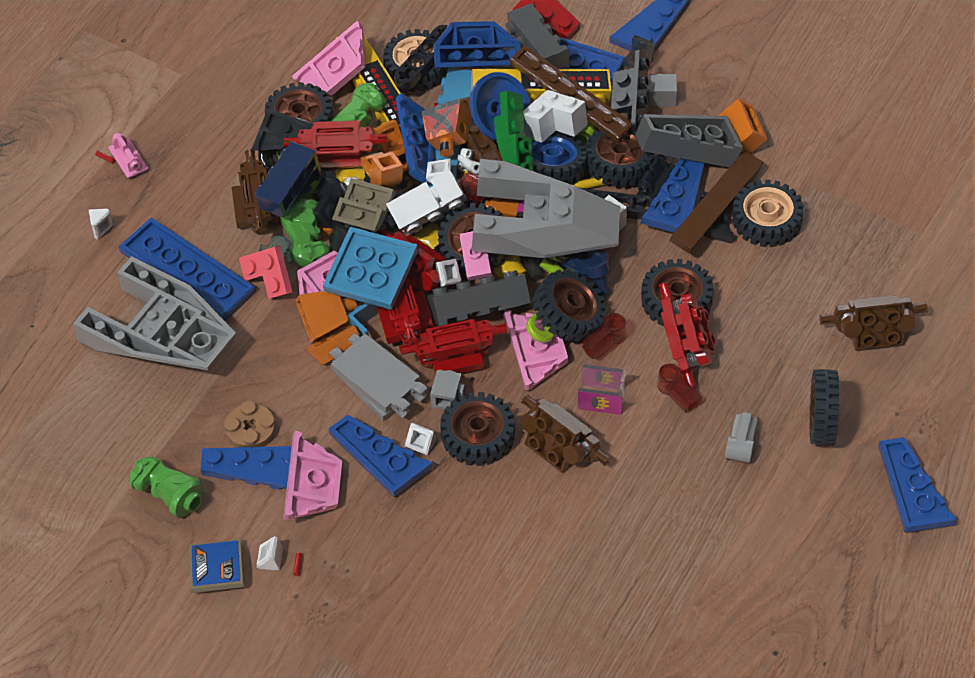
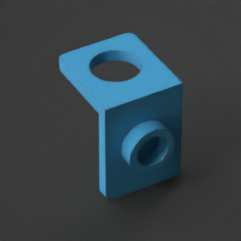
[348,303,378,336]

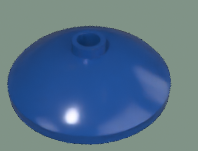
[470,72,531,141]

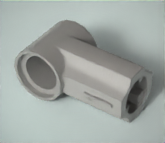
[725,412,757,463]

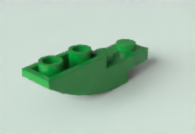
[494,90,533,171]

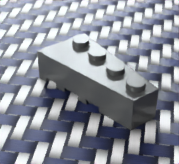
[506,3,570,69]
[635,114,743,167]
[427,270,531,326]

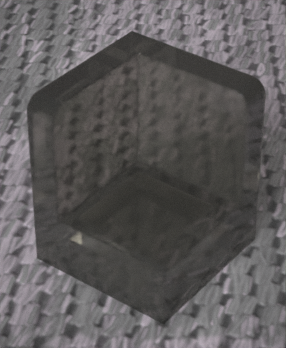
[623,35,654,69]

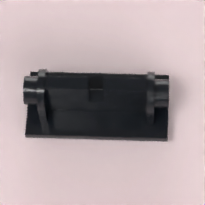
[636,154,676,198]

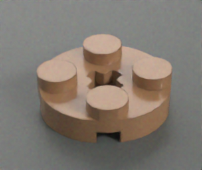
[224,401,275,447]

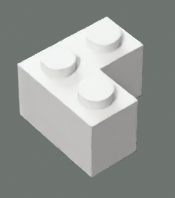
[523,90,588,143]

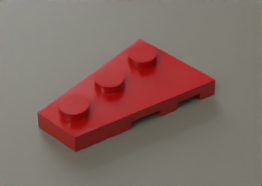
[513,0,580,40]

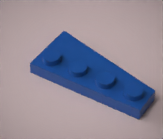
[609,0,690,58]
[396,93,434,184]
[329,415,433,497]
[878,437,957,533]
[201,446,292,490]

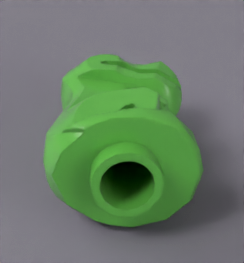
[332,83,387,127]
[280,197,330,267]
[129,456,205,519]

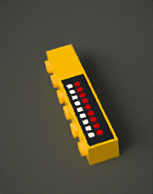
[336,35,403,138]
[471,69,611,105]

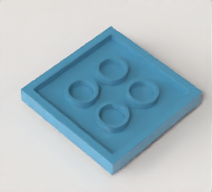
[323,227,419,310]

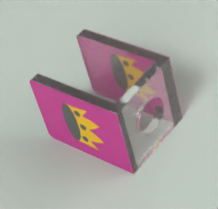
[578,364,626,415]

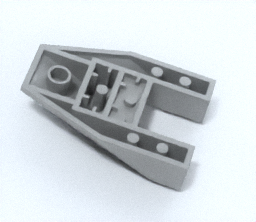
[471,159,620,258]
[73,256,236,370]

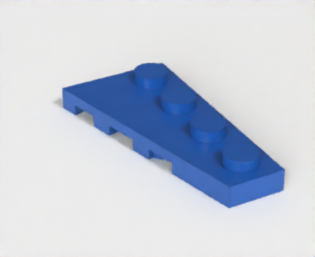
[640,158,704,233]

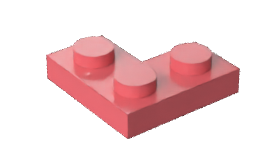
[239,246,293,299]

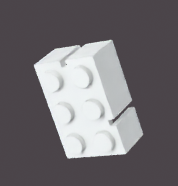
[386,169,468,235]

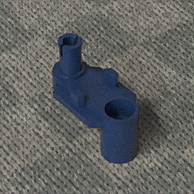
[557,249,611,296]

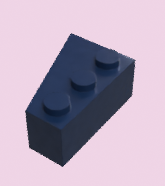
[255,141,323,218]

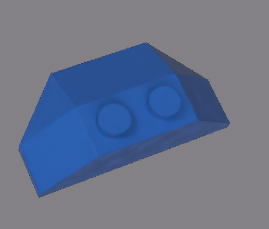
[433,21,521,69]

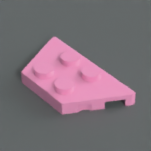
[292,21,365,96]
[297,251,343,298]
[504,309,568,391]
[283,431,342,520]

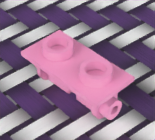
[108,133,148,179]

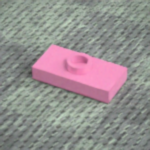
[459,231,492,281]

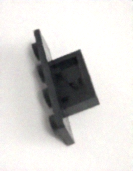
[611,49,651,132]

